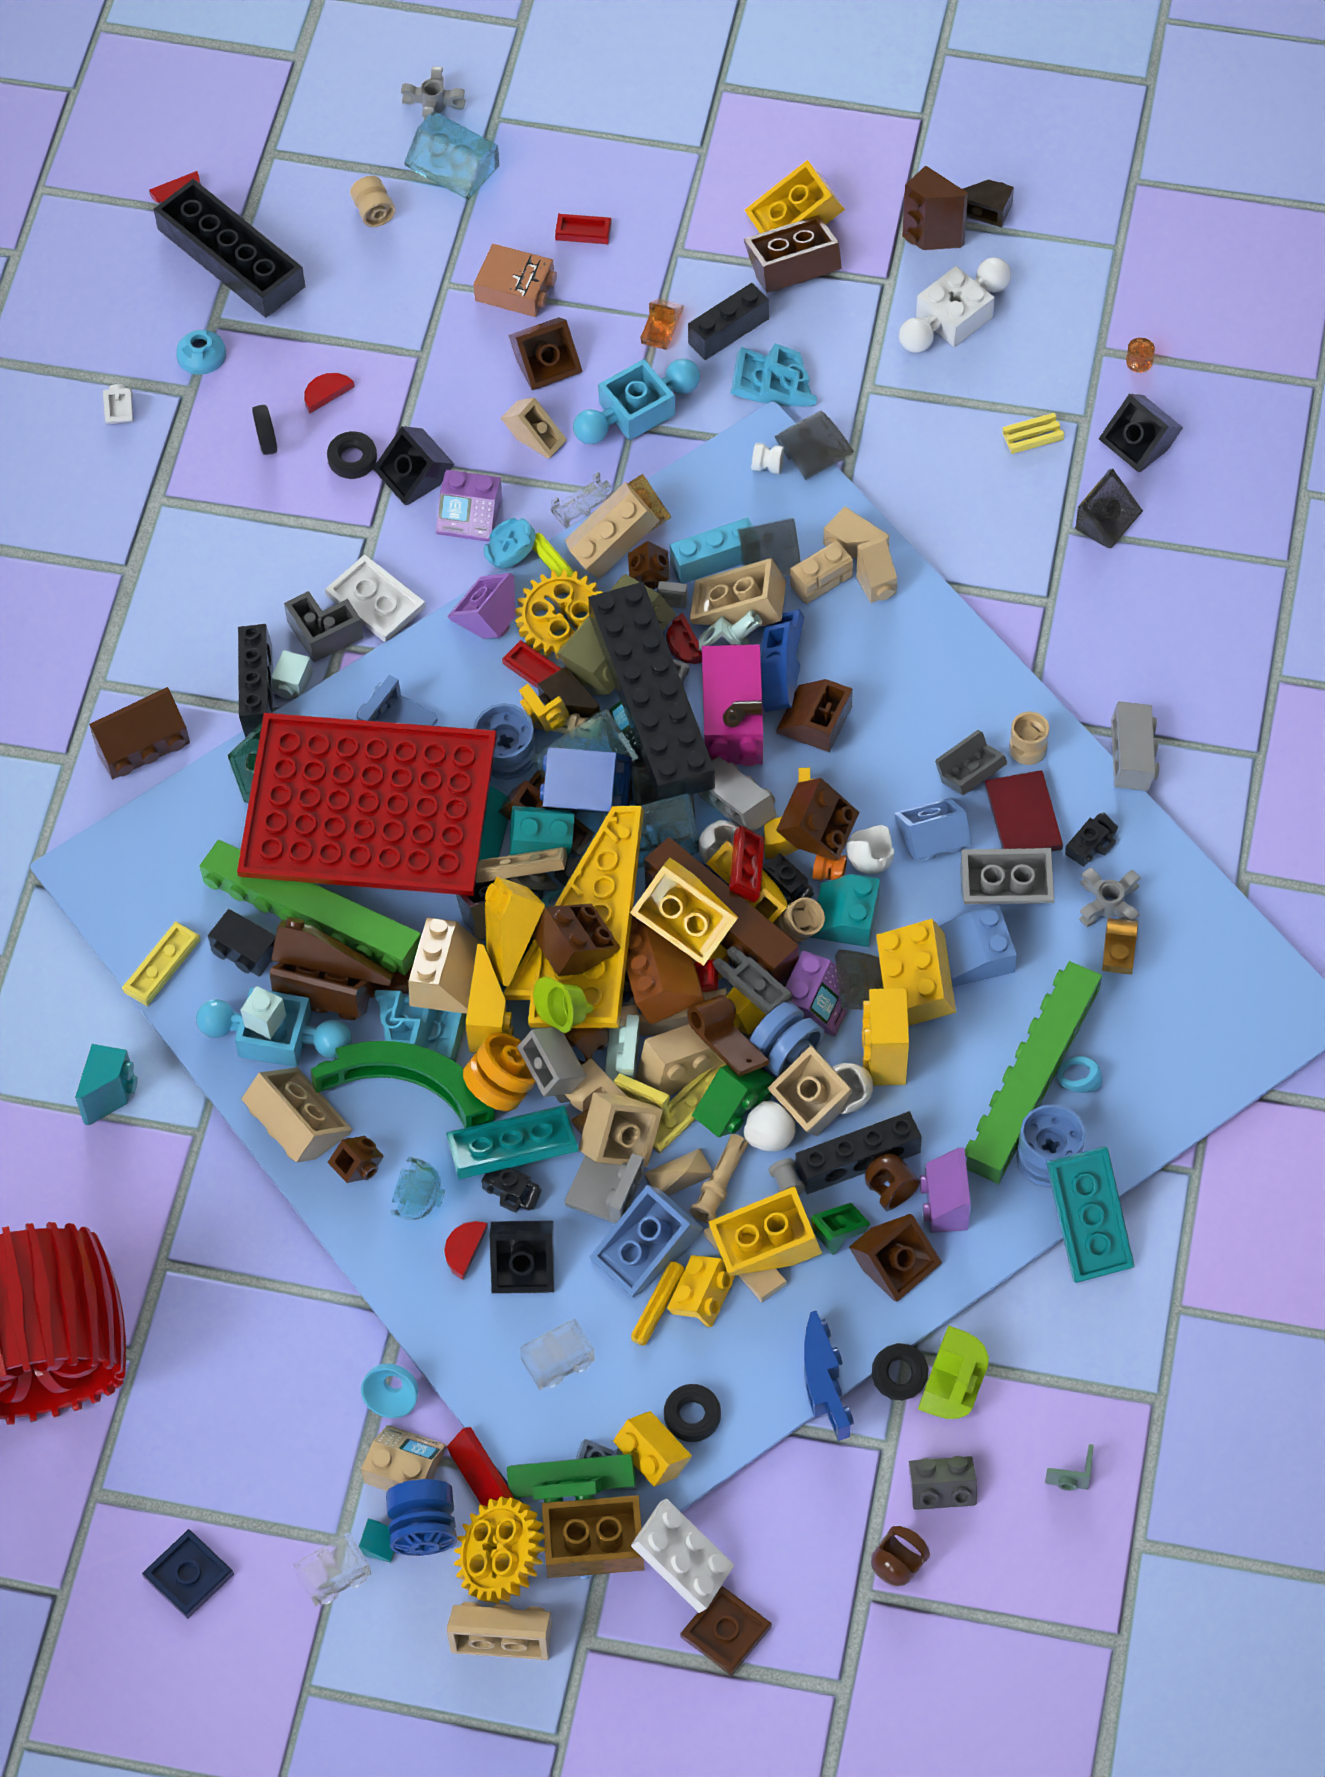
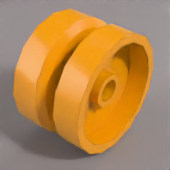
[463,1032,536,1111]

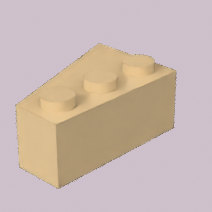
[635,1024,725,1096]

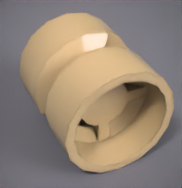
[350,176,396,227]
[1009,711,1049,765]
[773,897,825,944]

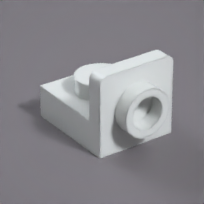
[103,384,134,424]

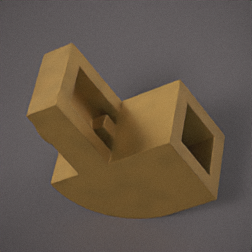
[1102,918,1138,975]

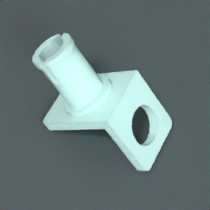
[699,610,762,652]

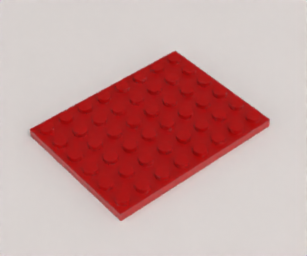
[237,713,497,896]

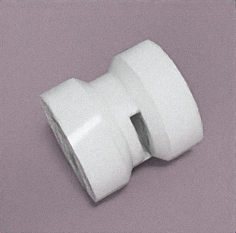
[751,443,784,474]

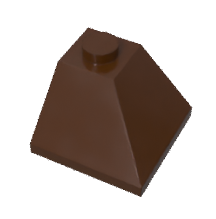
[849,1214,942,1302]

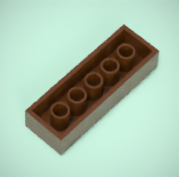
[644,837,799,987]

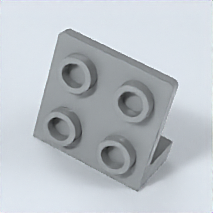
[565,1153,644,1223]

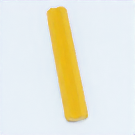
[631,1261,684,1346]

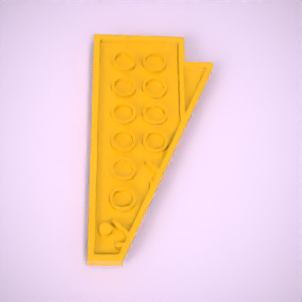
[504,806,644,1028]

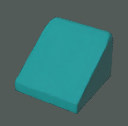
[359,1518,394,1563]

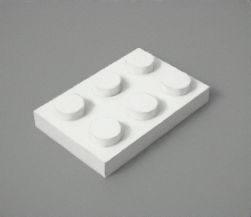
[325,554,426,642]
[631,1498,734,1613]

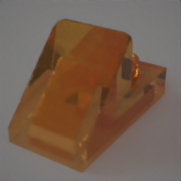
[640,299,684,350]
[628,474,672,533]

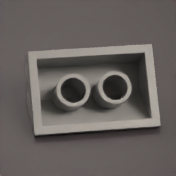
[960,848,1054,904]

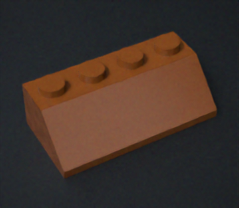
[626,915,705,1025]

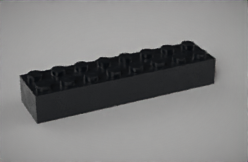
[588,582,715,804]

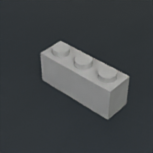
[1111,701,1159,791]
[697,756,777,832]

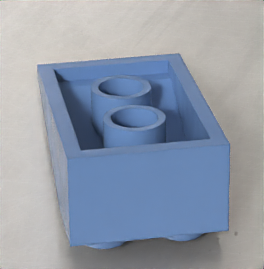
[939,904,1017,987]
[589,1185,704,1297]

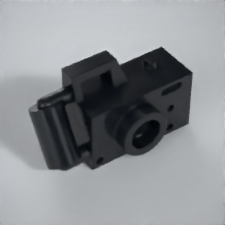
[1065,812,1118,867]
[763,853,815,905]
[481,1168,542,1213]

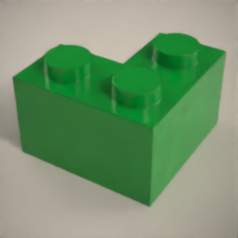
[691,1065,776,1138]

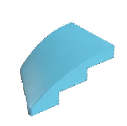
[730,343,817,407]
[375,990,467,1062]

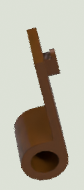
[687,995,769,1076]

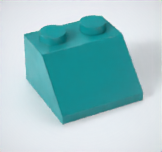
[509,806,574,857]
[810,874,880,947]
[75,1044,138,1125]

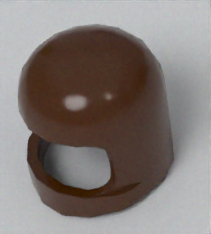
[564,1028,609,1065]
[864,1153,920,1212]
[871,1526,930,1587]

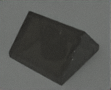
[1075,469,1143,549]

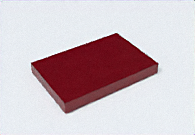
[985,770,1063,852]

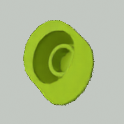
[533,976,593,1033]

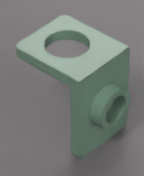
[1045,1444,1094,1491]

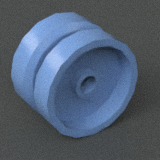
[749,1001,824,1077]

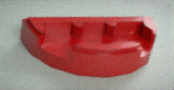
[149,171,201,203]
[304,373,355,414]
[666,613,702,664]
[444,1221,488,1280]

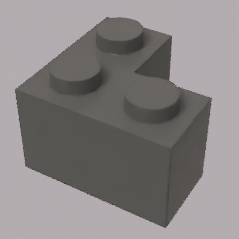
[284,591,364,662]

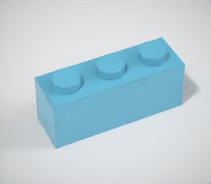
[669,517,759,584]

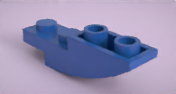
[761,609,805,712]
[804,1310,854,1441]

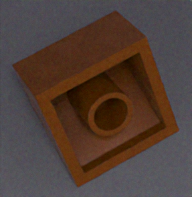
[508,317,583,390]

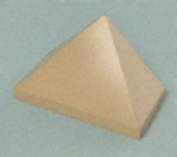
[645,1148,713,1196]

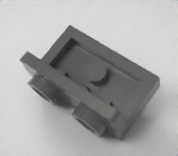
[935,730,1008,795]
[908,1456,977,1510]

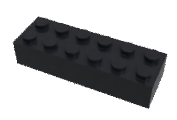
[154,179,306,318]

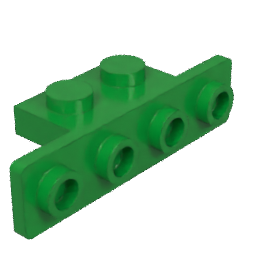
[507,1454,636,1503]

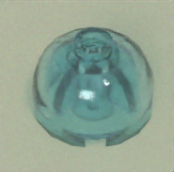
[390,1156,445,1220]

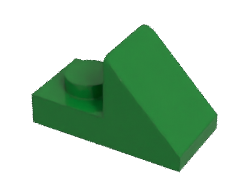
[810,1202,871,1255]

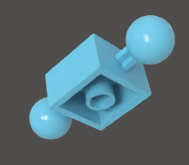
[573,358,700,445]
[196,988,352,1067]

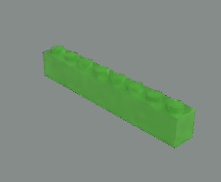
[199,839,421,975]
[965,961,1102,1184]

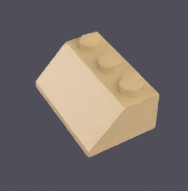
[565,482,660,579]
[409,917,486,1014]
[241,1067,353,1162]
[447,1602,552,1660]

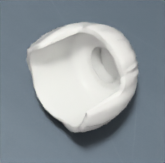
[699,820,739,864]
[846,825,894,874]
[832,1063,873,1114]
[744,1101,796,1151]

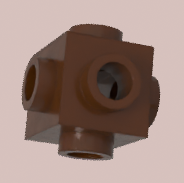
[628,541,670,589]
[327,1135,384,1183]

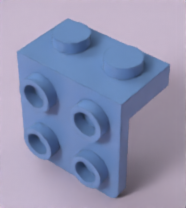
[356,675,438,726]

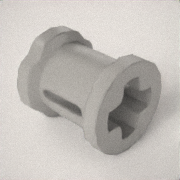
[769,1158,805,1195]

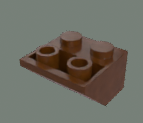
[776,679,853,753]
[776,778,860,861]
[532,903,621,976]

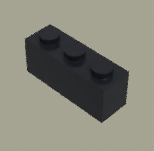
[688,282,769,360]

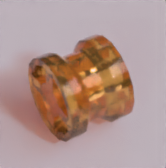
[1126,337,1155,373]

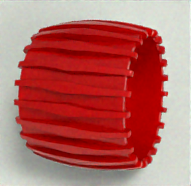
[0,1222,126,1425]

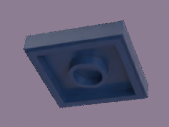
[142,1529,234,1619]

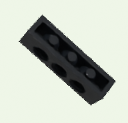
[238,624,273,738]
[795,1111,922,1195]

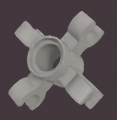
[401,66,466,127]
[1079,867,1141,927]

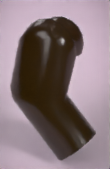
[723,701,762,727]

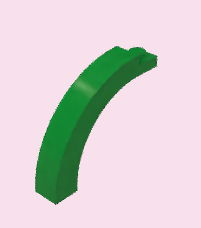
[311,1041,494,1128]

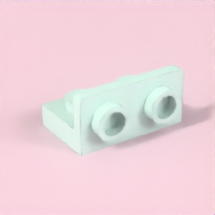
[605,1015,640,1082]

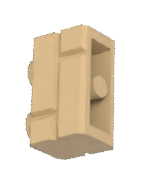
[790,541,853,604]

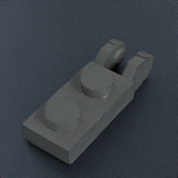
[713,946,792,1015]

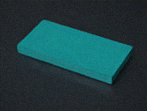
[446,1105,579,1180]
[1046,1146,1135,1283]

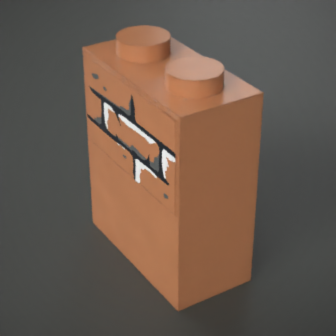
[473,243,557,317]

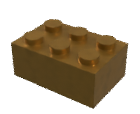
[542,1495,645,1578]

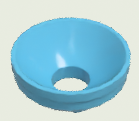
[176,330,226,375]
[361,1364,419,1418]

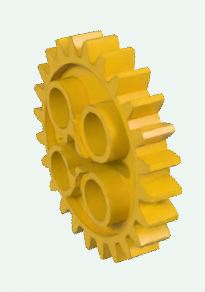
[515,569,603,659]
[454,1497,545,1604]

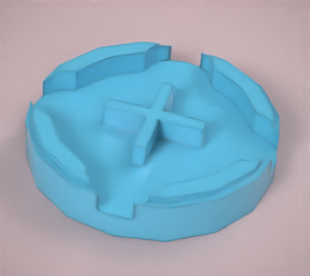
[484,518,536,569]

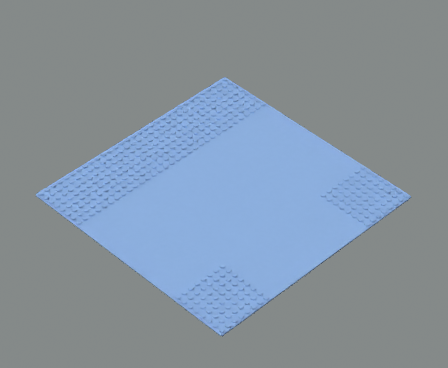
[31,402,1325,1580]

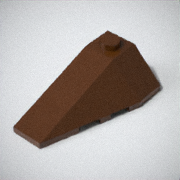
[271,917,394,986]

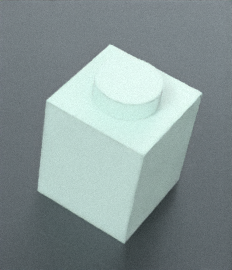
[271,650,313,699]
[240,986,286,1039]

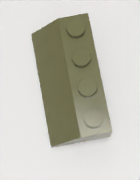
[557,574,676,695]

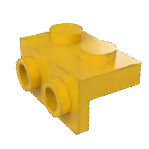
[519,684,570,733]
[667,1255,735,1327]

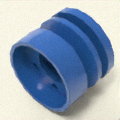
[386,1479,457,1556]

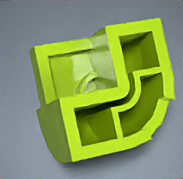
[918,1325,989,1419]

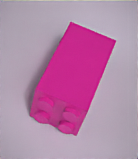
[702,644,763,766]

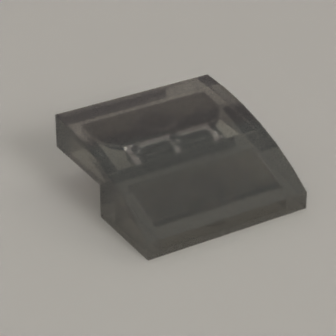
[775,410,854,480]
[737,518,801,577]
[835,949,884,1010]

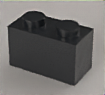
[208,909,276,977]

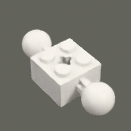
[899,257,1011,353]

